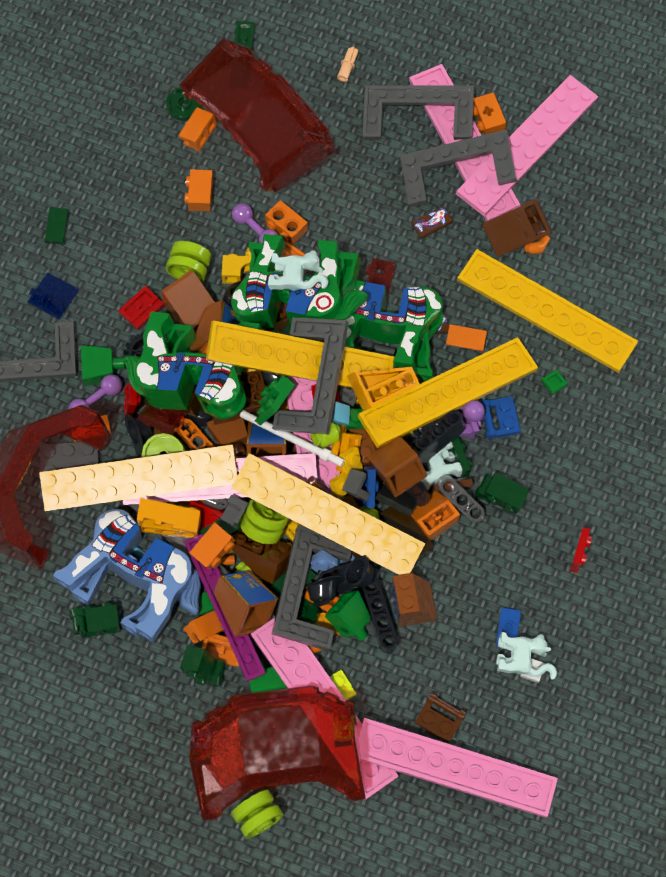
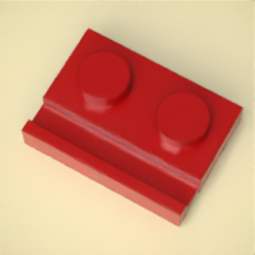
[118,286,165,330]
[570,527,592,573]

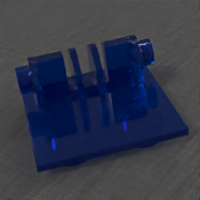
[27,272,79,320]

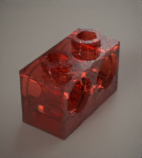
[364,258,395,299]

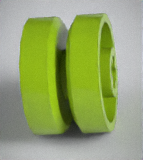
[165,241,212,283]
[142,433,186,458]
[240,499,289,544]
[231,790,284,839]

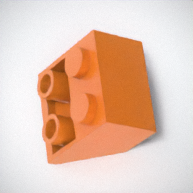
[411,491,460,541]

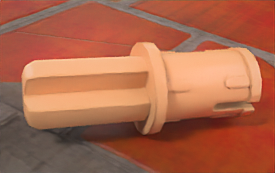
[337,47,358,82]

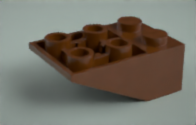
[482,199,551,257]
[212,370,265,425]
[232,529,292,584]

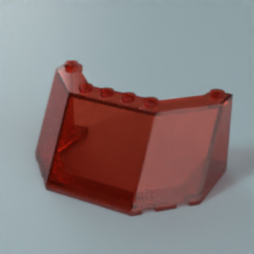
[179,37,336,192]
[0,405,111,571]
[189,685,366,820]

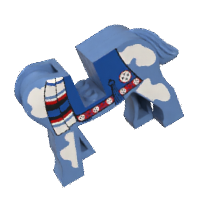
[53,509,201,643]

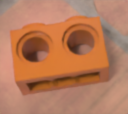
[265,200,308,245]

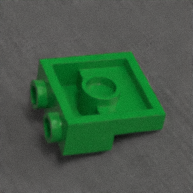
[254,375,295,425]

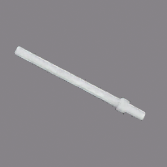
[240,410,345,467]

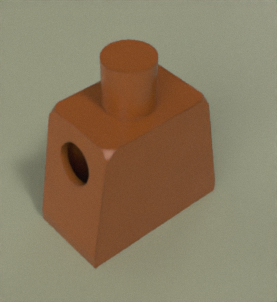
[207,418,247,457]

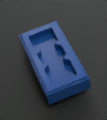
[363,466,378,508]
[496,608,521,648]

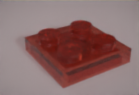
[137,403,186,435]

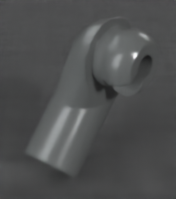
[203,498,229,510]

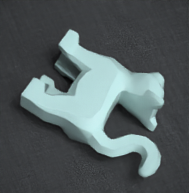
[268,251,328,291]
[421,442,462,491]
[496,632,557,680]

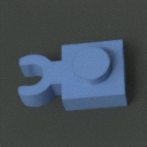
[308,550,338,575]

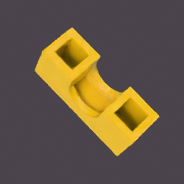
[222,254,279,284]

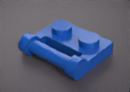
[480,396,521,439]

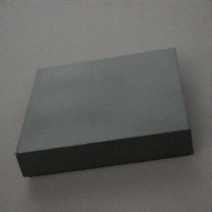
[375,484,420,516]

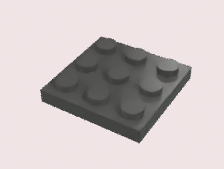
[40,441,99,502]

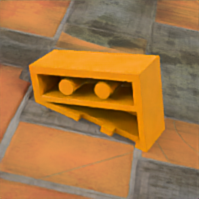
[347,367,420,411]
[137,497,201,538]

